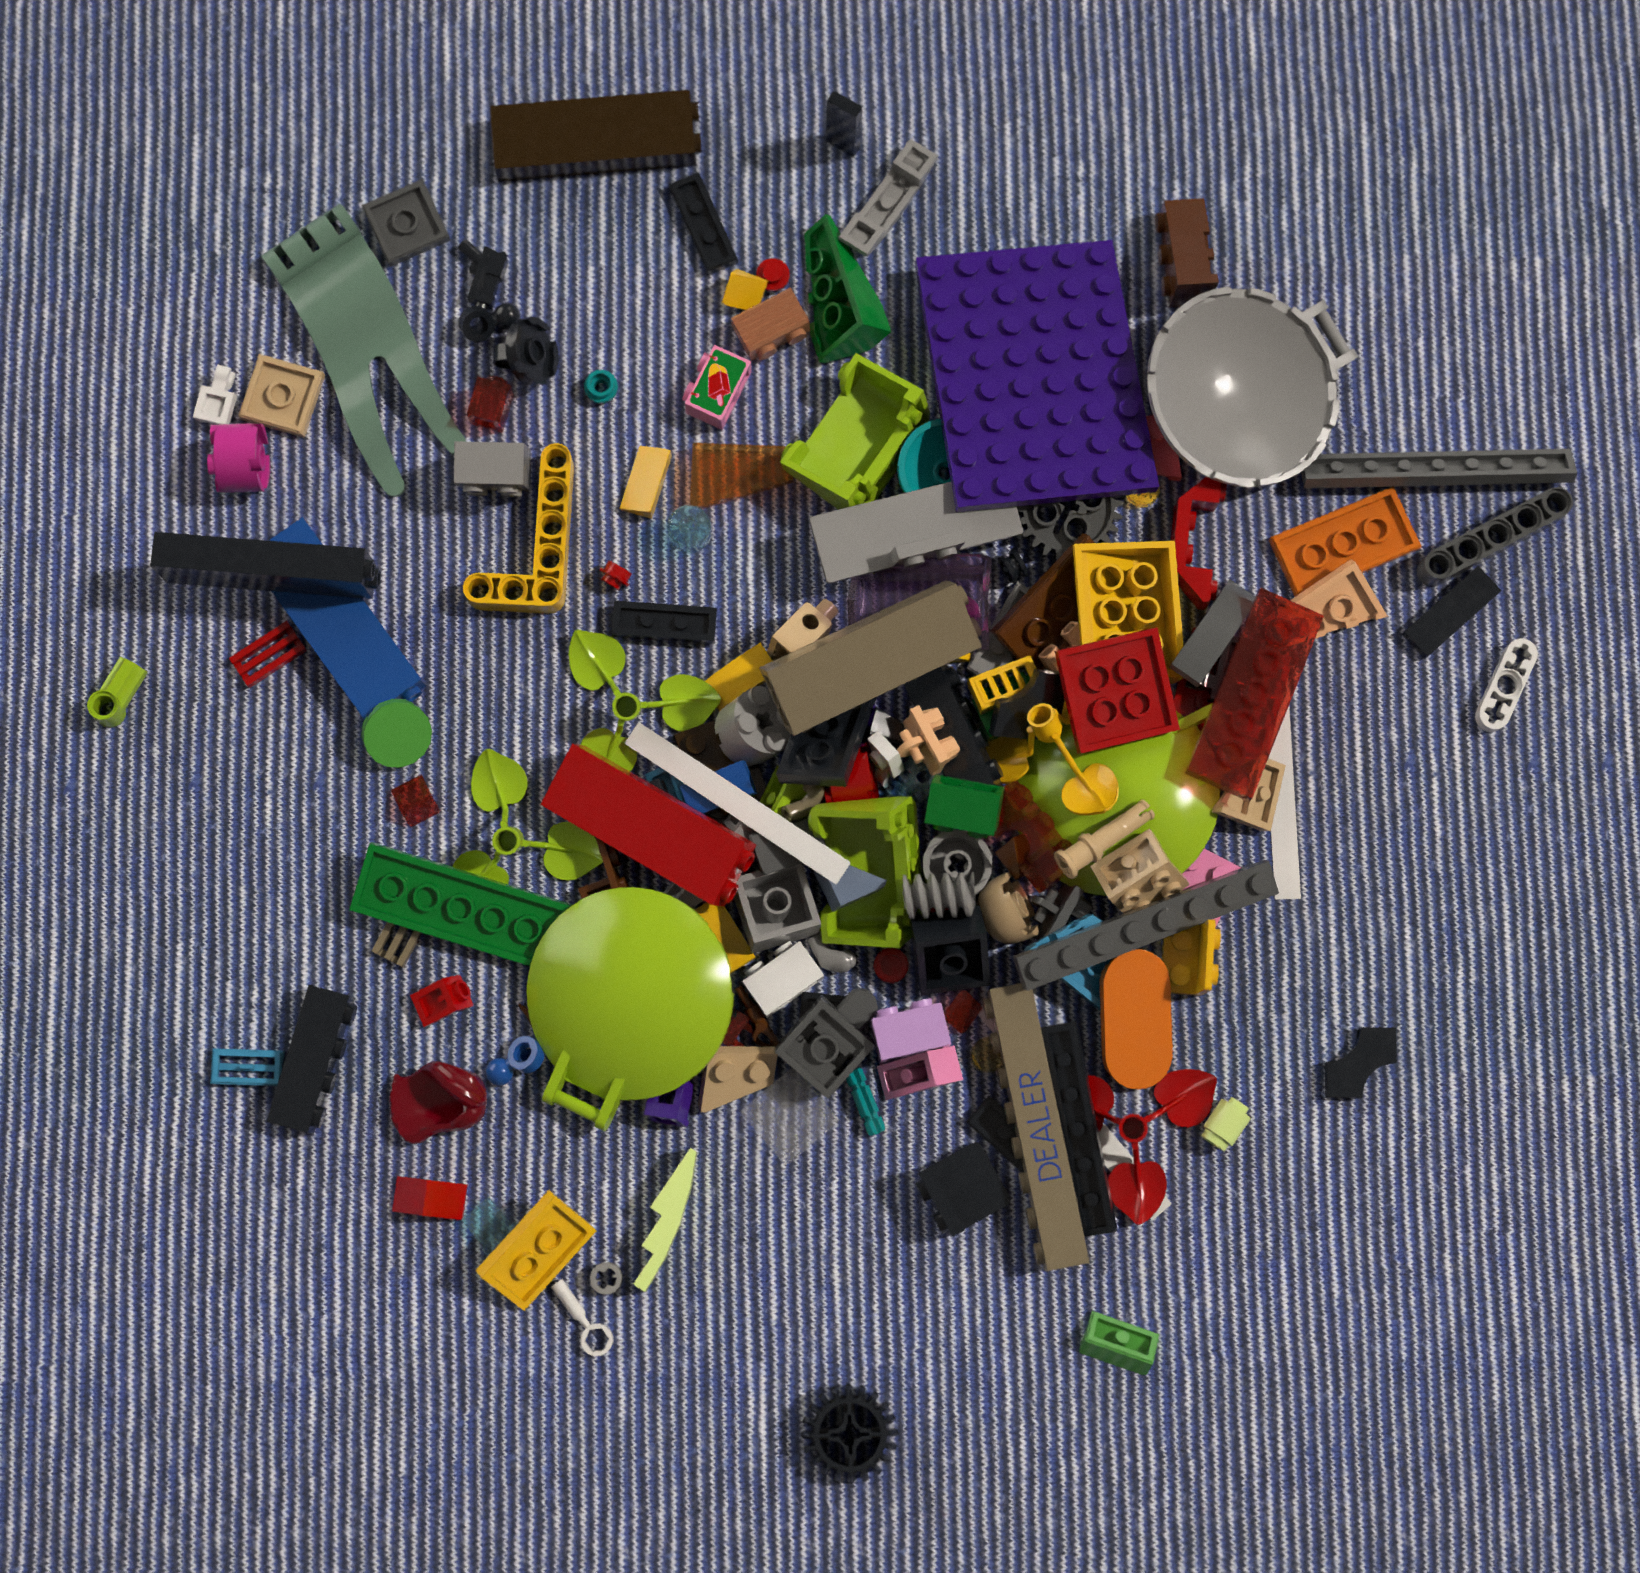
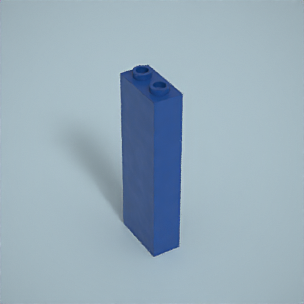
[269,517,426,720]

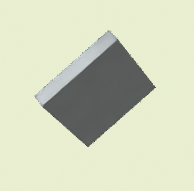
[361,179,451,267]

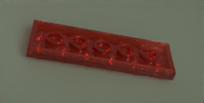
[1185,588,1324,802]

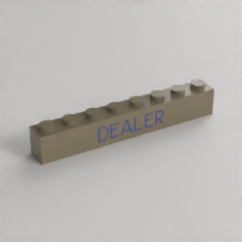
[982,983,1090,1271]

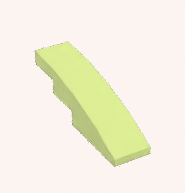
[633,1148,698,1292]

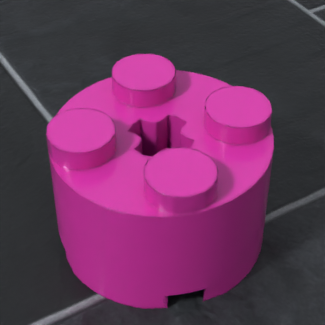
[207,423,270,493]

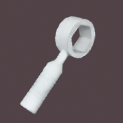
[551,1279,614,1356]

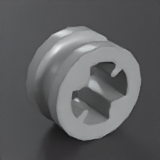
[590,1262,623,1295]

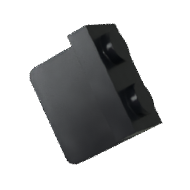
[915,1142,1010,1237]

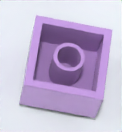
[870,998,951,1064]

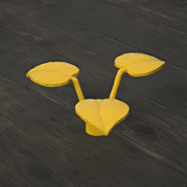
[986,702,1119,816]

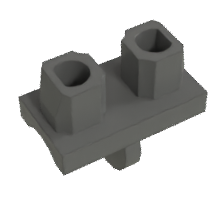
[1031,884,1093,941]

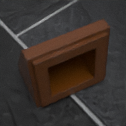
[995,832,1034,880]

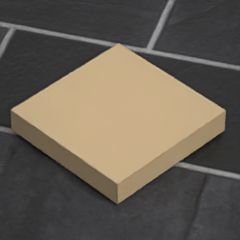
[238,354,325,438]

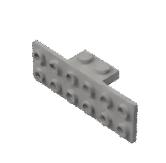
[809,482,1023,584]

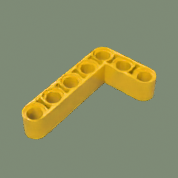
[463,443,574,614]

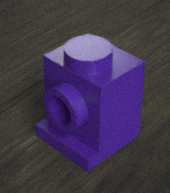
[644,1081,694,1128]

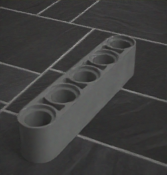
[1417,487,1573,587]

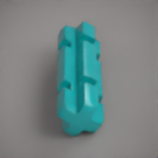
[846,1067,886,1136]

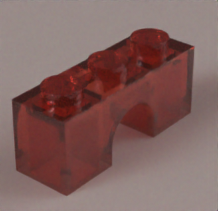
[994,780,1073,894]

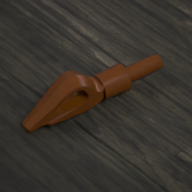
[734,985,779,1047]

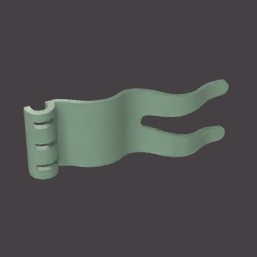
[261,203,466,497]

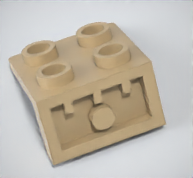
[1090,828,1189,913]

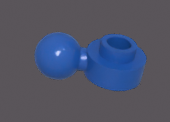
[485,1036,545,1086]

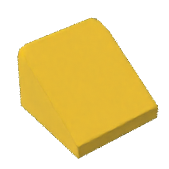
[722,269,768,310]

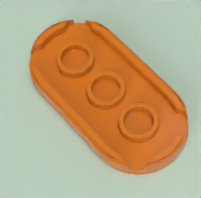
[1100,948,1173,1089]

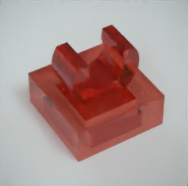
[722,1008,754,1046]

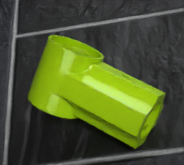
[87,657,148,728]

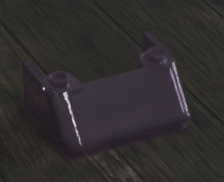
[847,553,992,650]

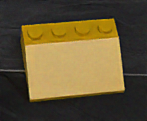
[1073,541,1184,684]

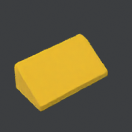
[619,446,672,519]

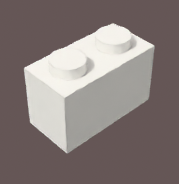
[742,941,824,1018]

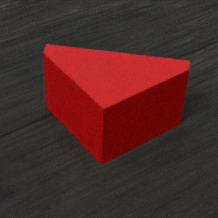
[392,1176,468,1220]

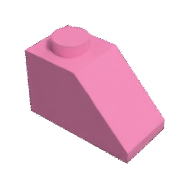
[877,1046,963,1100]

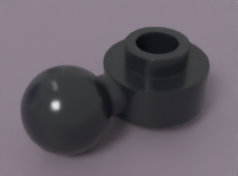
[459,303,521,342]

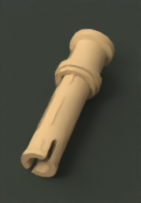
[1054,799,1155,879]

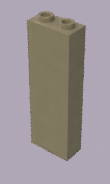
[759,580,982,736]

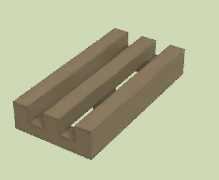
[372,922,422,968]

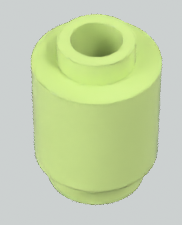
[1201,1097,1251,1152]

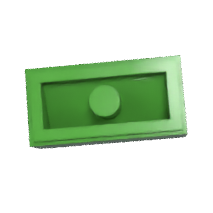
[1079,1311,1160,1375]

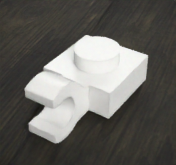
[193,365,237,425]
[868,730,905,788]

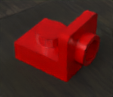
[410,975,473,1027]

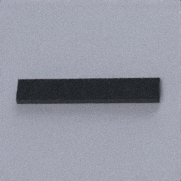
[1041,1021,1118,1237]

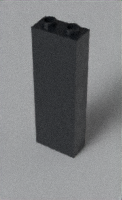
[150,532,381,599]

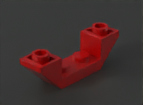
[1170,477,1227,610]

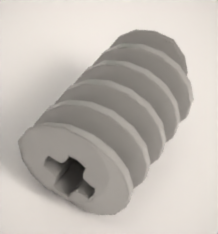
[903,872,975,919]

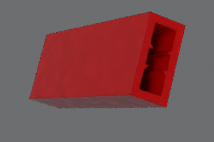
[540,743,757,906]

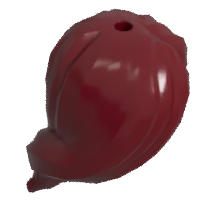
[389,1061,487,1145]

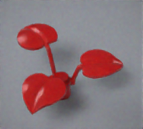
[1088,1069,1217,1225]

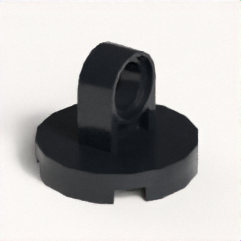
[493,317,559,386]

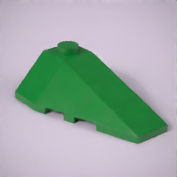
[804,214,892,363]

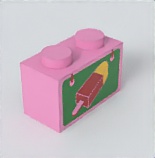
[682,345,752,430]

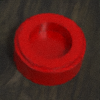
[873,948,909,984]

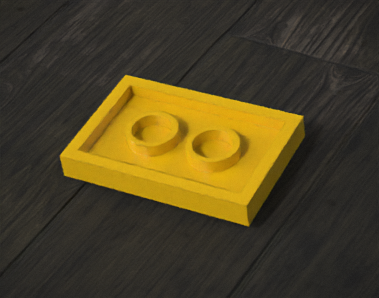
[475,1190,597,1311]

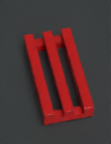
[229,621,307,688]

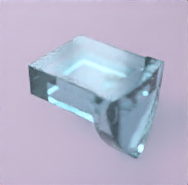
[462,1197,517,1256]

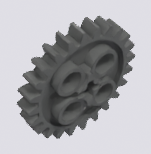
[1016,496,1124,562]

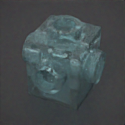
[897,757,945,808]

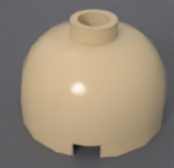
[977,872,1039,944]

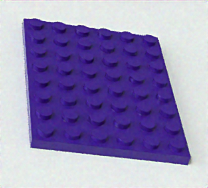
[914,240,1159,512]

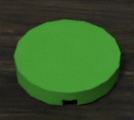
[361,699,432,768]

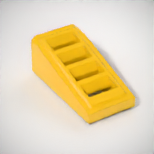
[967,655,1036,714]

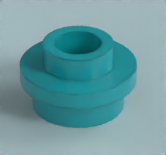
[584,370,618,404]

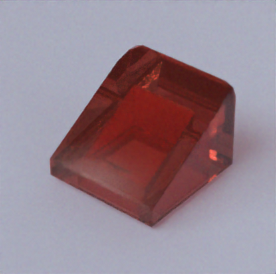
[391,774,440,827]
[944,990,982,1034]

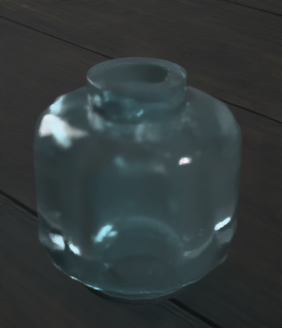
[667,505,712,554]

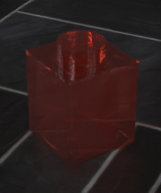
[467,375,514,432]

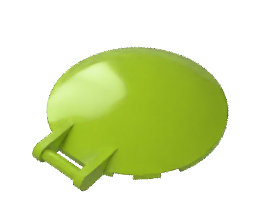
[1011,702,1249,896]
[527,887,734,1132]

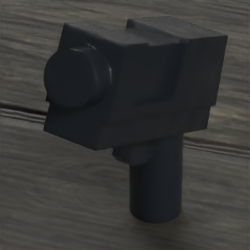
[458,239,509,311]

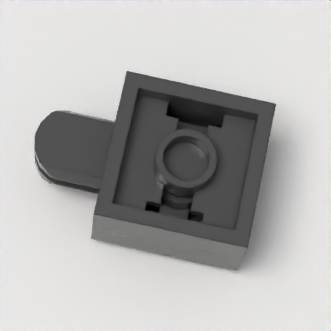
[775,988,878,1099]

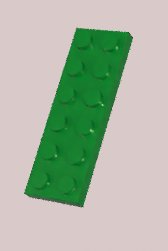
[349,842,573,966]

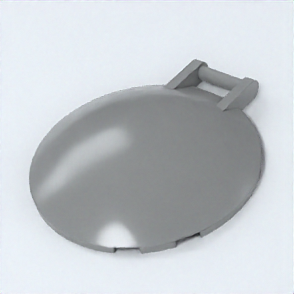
[1147,287,1359,488]

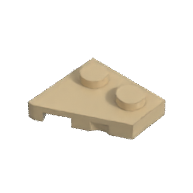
[1212,755,1286,831]
[698,1046,778,1112]

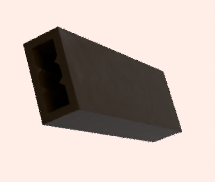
[490,89,702,182]

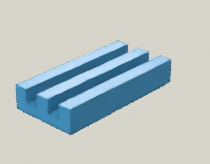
[210,1048,285,1086]

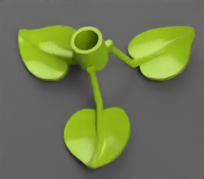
[569,630,721,772]
[452,749,603,884]

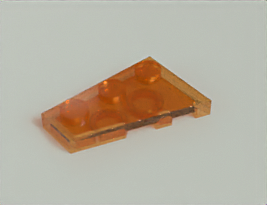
[690,443,793,512]

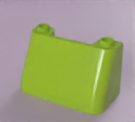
[780,353,930,510]
[808,796,922,948]

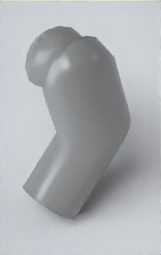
[807,933,857,973]

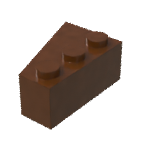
[1155,198,1219,308]

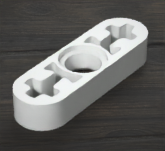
[1475,638,1538,732]

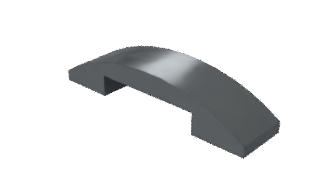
[1169,579,1257,687]

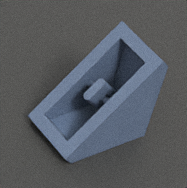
[813,865,887,912]

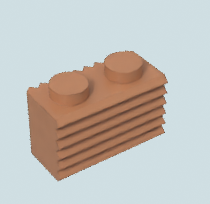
[731,287,810,361]

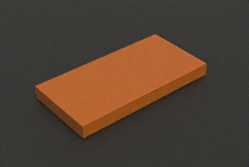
[1268,486,1422,597]

